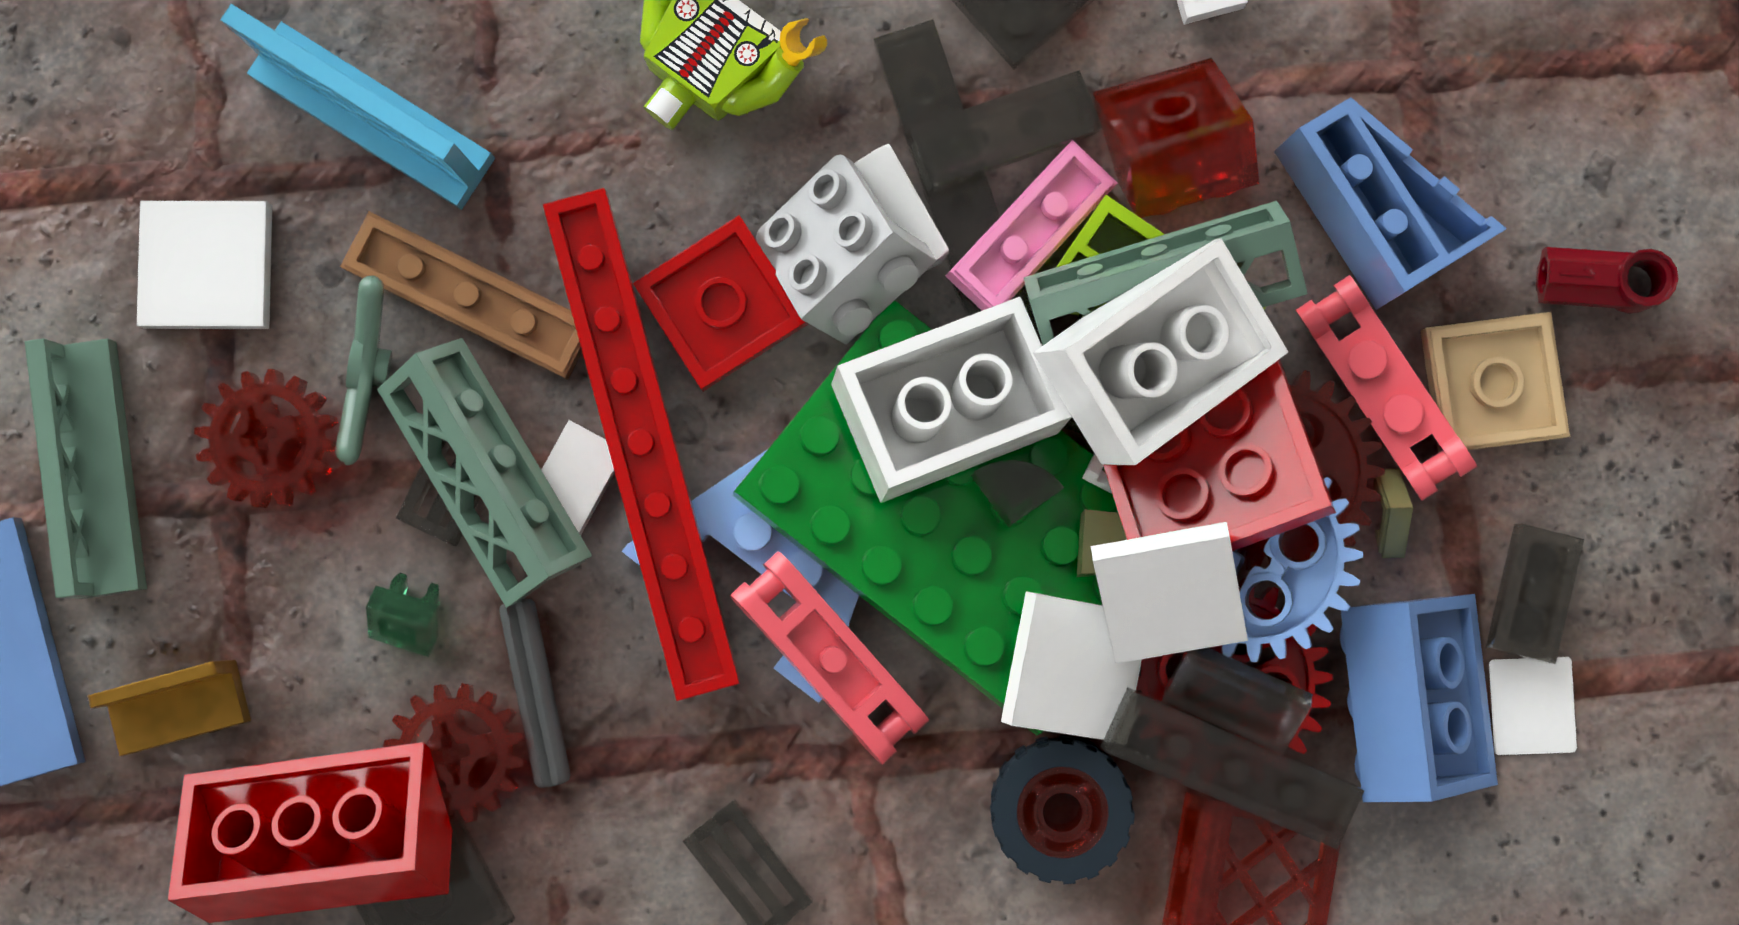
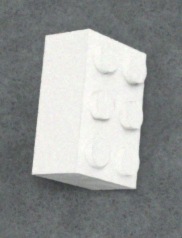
[831,297,1072,503]

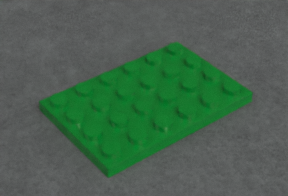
[733,300,1118,736]

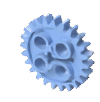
[1222,477,1363,662]

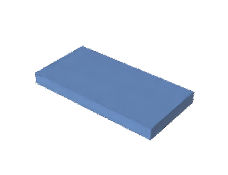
[0,517,86,787]

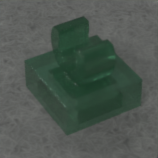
[366,573,440,657]

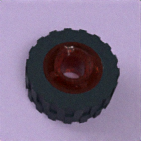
[990,735,1135,885]

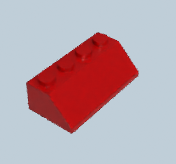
[168,742,453,923]

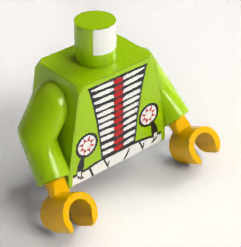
[640,0,827,131]

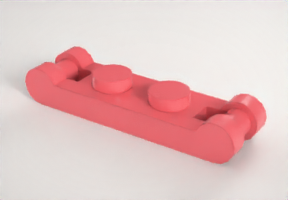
[1295,275,1478,501]
[730,551,929,765]

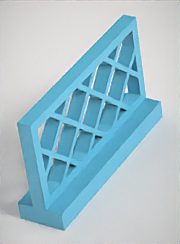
[220,4,495,210]

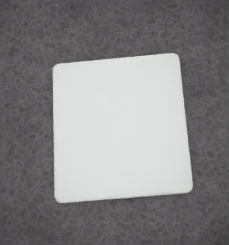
[1489,657,1577,755]

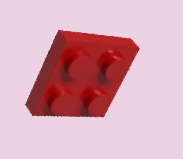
[633,215,808,392]

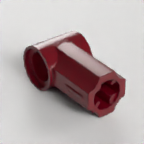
[1536,247,1679,314]

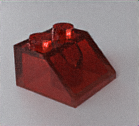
[1093,58,1260,218]

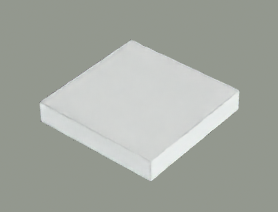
[137,201,272,329]
[1091,522,1248,664]
[1001,591,1142,743]

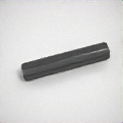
[499,598,571,788]

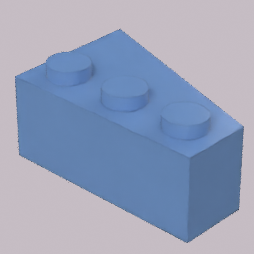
[1274,97,1507,310]

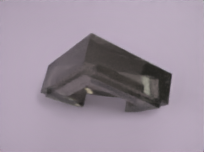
[971,460,1065,528]

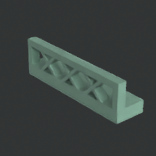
[1023,201,1308,345]
[24,338,147,599]
[377,338,592,608]

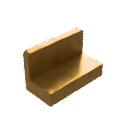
[87,660,251,756]

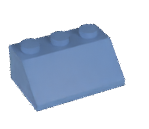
[1340,594,1498,802]

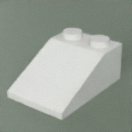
[1033,238,1288,465]

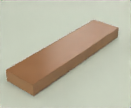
[340,211,582,380]

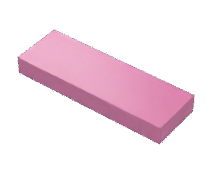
[945,140,1118,311]

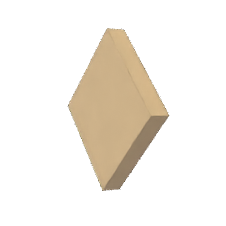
[1420,312,1570,453]

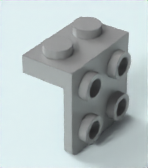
[756,154,937,345]

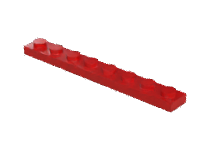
[543,188,741,701]

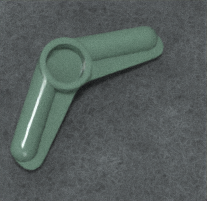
[335,275,392,465]

